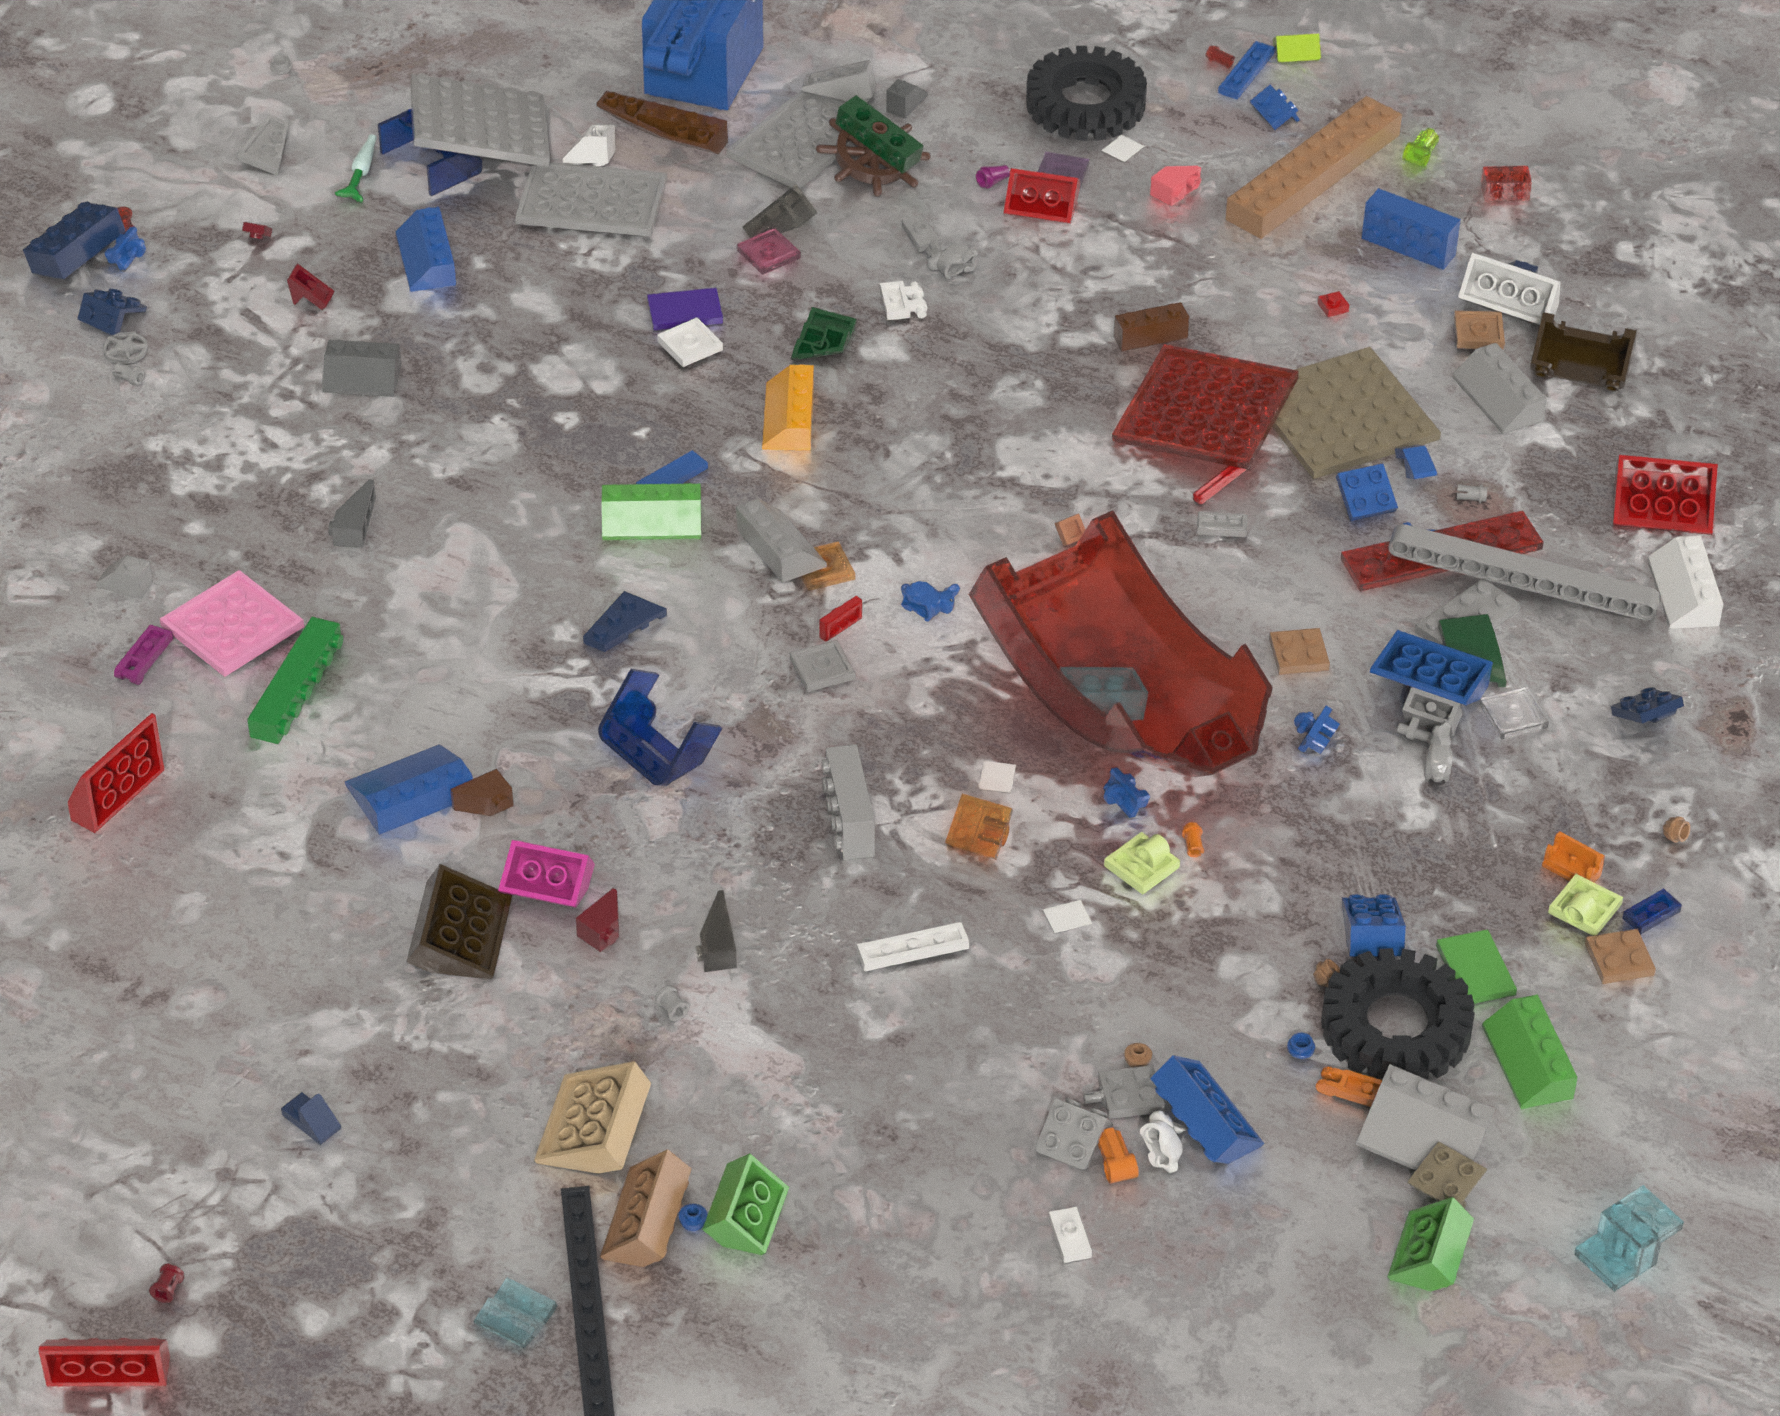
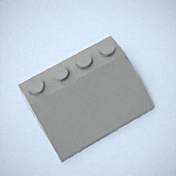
[1355,1064,1495,1170]

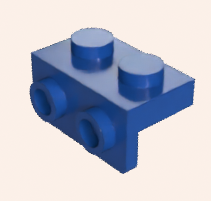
[1250,84,1300,130]

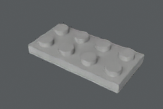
[1415,579,1521,646]

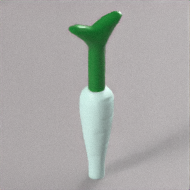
[335,134,377,203]

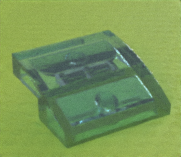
[473,1277,558,1349]

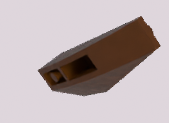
[597,91,728,155]

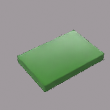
[1436,929,1517,1004]

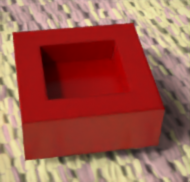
[1318,291,1350,317]

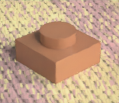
[1054,513,1088,546]

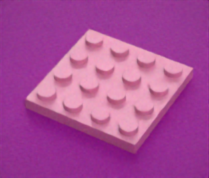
[160,570,304,677]

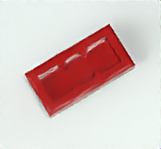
[819,596,862,642]

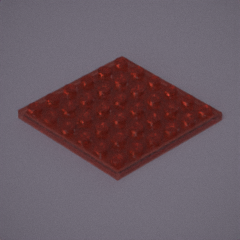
[1112,344,1299,470]

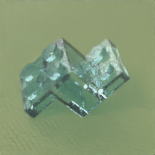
[1574,1185,1684,1292]

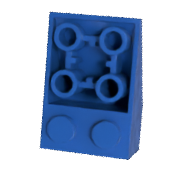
[1342,894,1406,956]

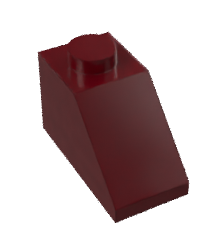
[576,888,619,952]

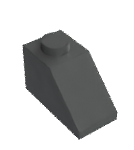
[886,79,928,119]

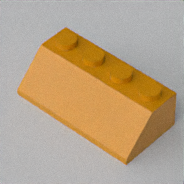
[762,364,814,451]

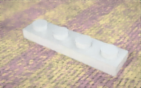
[857,922,969,971]

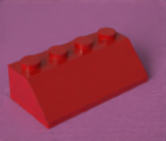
[39,1338,170,1387]

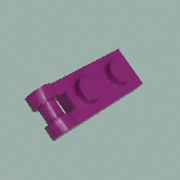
[114,624,173,685]

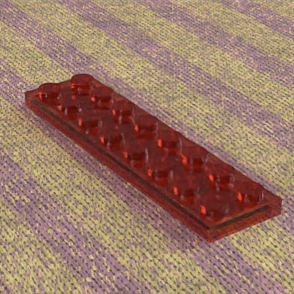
[1341,511,1544,592]

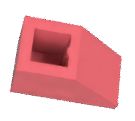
[1150,166,1201,206]

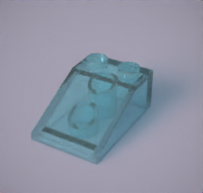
[1059,667,1148,722]

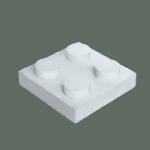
[657,318,723,367]

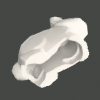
[1140,1111,1185,1173]

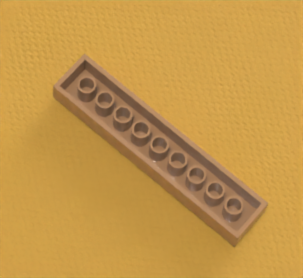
[1225,96,1402,239]

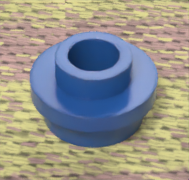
[1287,1033,1315,1059]
[679,1203,708,1231]

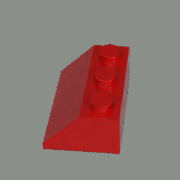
[1003,168,1081,224]

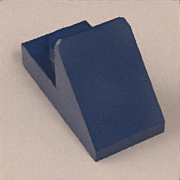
[281,1092,341,1145]

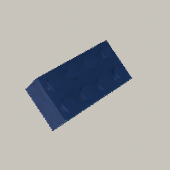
[22,201,126,279]

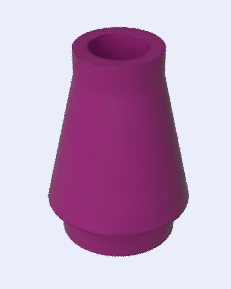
[976,165,1010,189]

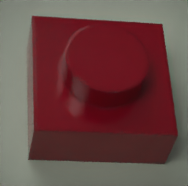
[242,222,273,240]

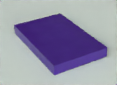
[647,287,723,331]

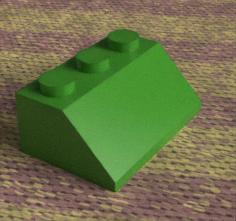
[702,1153,789,1255]
[1387,1197,1474,1291]

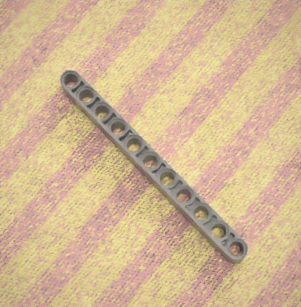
[1388,524,1660,621]

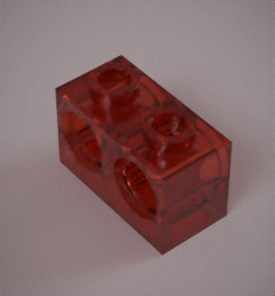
[1481,166,1532,202]

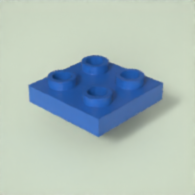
[1336,464,1398,521]

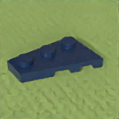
[583,591,667,652]

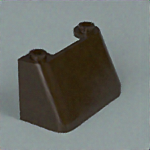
[1530,312,1637,392]

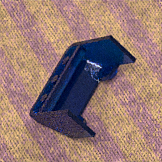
[377,109,483,197]
[598,668,723,786]

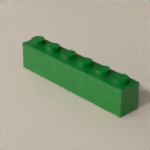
[247,617,344,744]

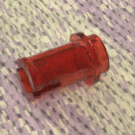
[1206,45,1235,69]

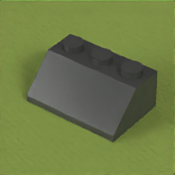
[322,340,401,397]

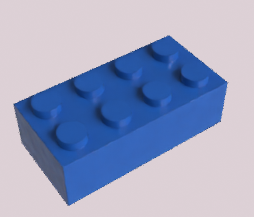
[1362,188,1461,270]

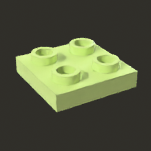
[1104,832,1180,895]
[1548,874,1623,936]

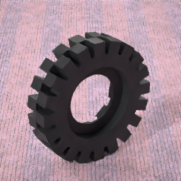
[1026,46,1147,141]
[1321,948,1475,1080]

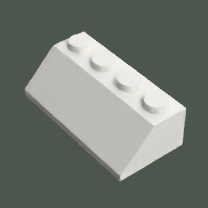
[1458,253,1561,325]
[1648,535,1723,629]

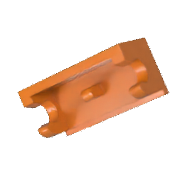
[1542,831,1605,883]

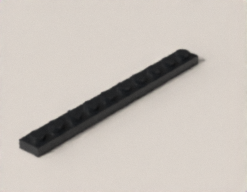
[561,1186,615,1416]

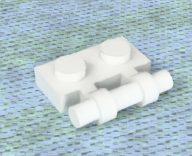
[880,281,927,320]

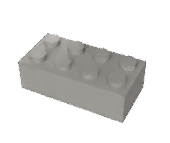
[821,744,875,860]

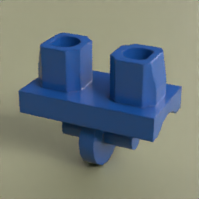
[105,227,146,270]
[1294,705,1340,754]
[1103,767,1150,818]

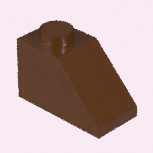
[450,769,514,816]

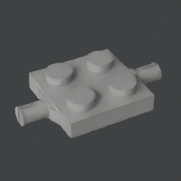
[1083,1065,1165,1119]

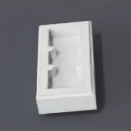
[1049,1207,1092,1263]

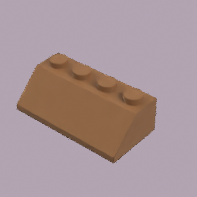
[600,1149,692,1267]

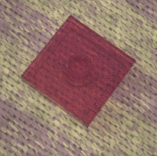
[737,228,801,275]

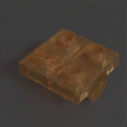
[945,793,1013,860]

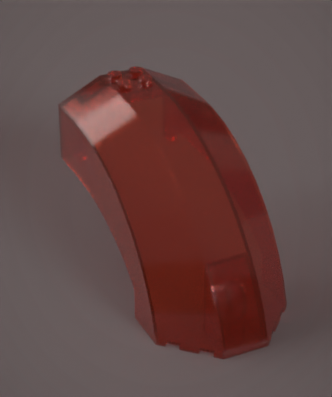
[968,510,1273,777]

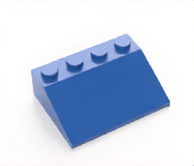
[1370,630,1493,706]
[345,744,473,835]

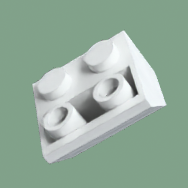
[563,124,616,166]

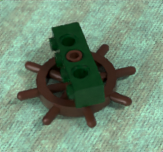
[816,95,931,197]

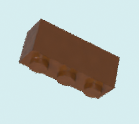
[1114,302,1189,352]

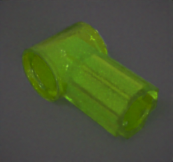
[1403,128,1439,167]

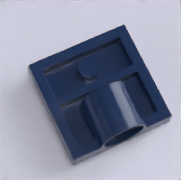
[1611,687,1684,724]

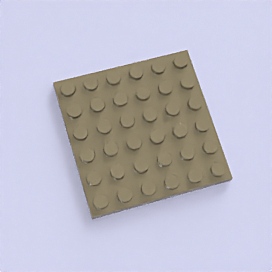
[1244,347,1441,479]

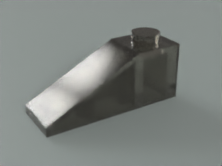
[742,185,818,242]
[695,890,737,972]

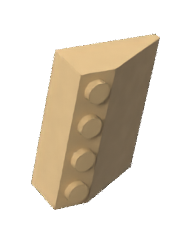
[534,1061,651,1174]

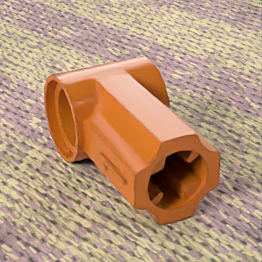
[1098,1128,1138,1184]

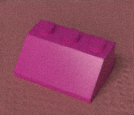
[498,840,595,908]

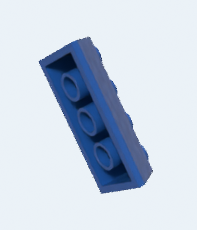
[395,207,456,292]
[1150,1055,1265,1164]

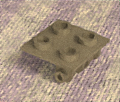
[1407,1141,1487,1209]

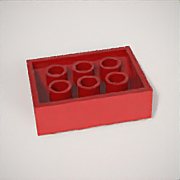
[1613,455,1718,535]
[67,713,165,833]

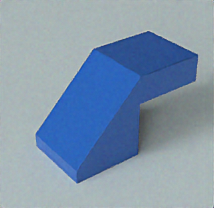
[1395,445,1437,479]

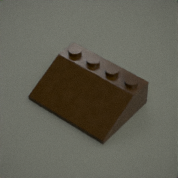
[406,864,512,979]

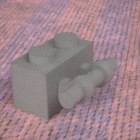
[1397,687,1462,746]

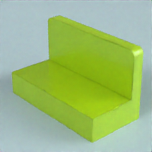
[1273,33,1321,63]

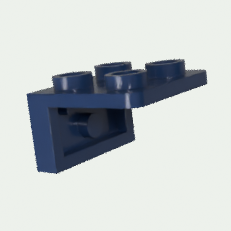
[77,288,147,335]

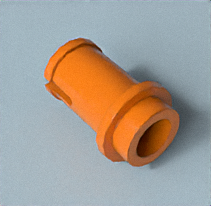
[1181,822,1204,858]

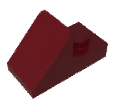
[287,263,335,310]

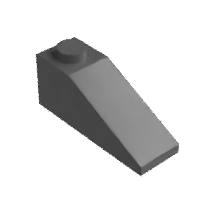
[329,479,376,548]

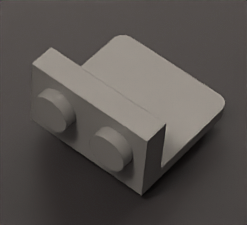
[1035,1098,1113,1170]

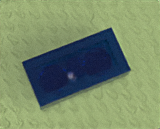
[1622,888,1682,935]

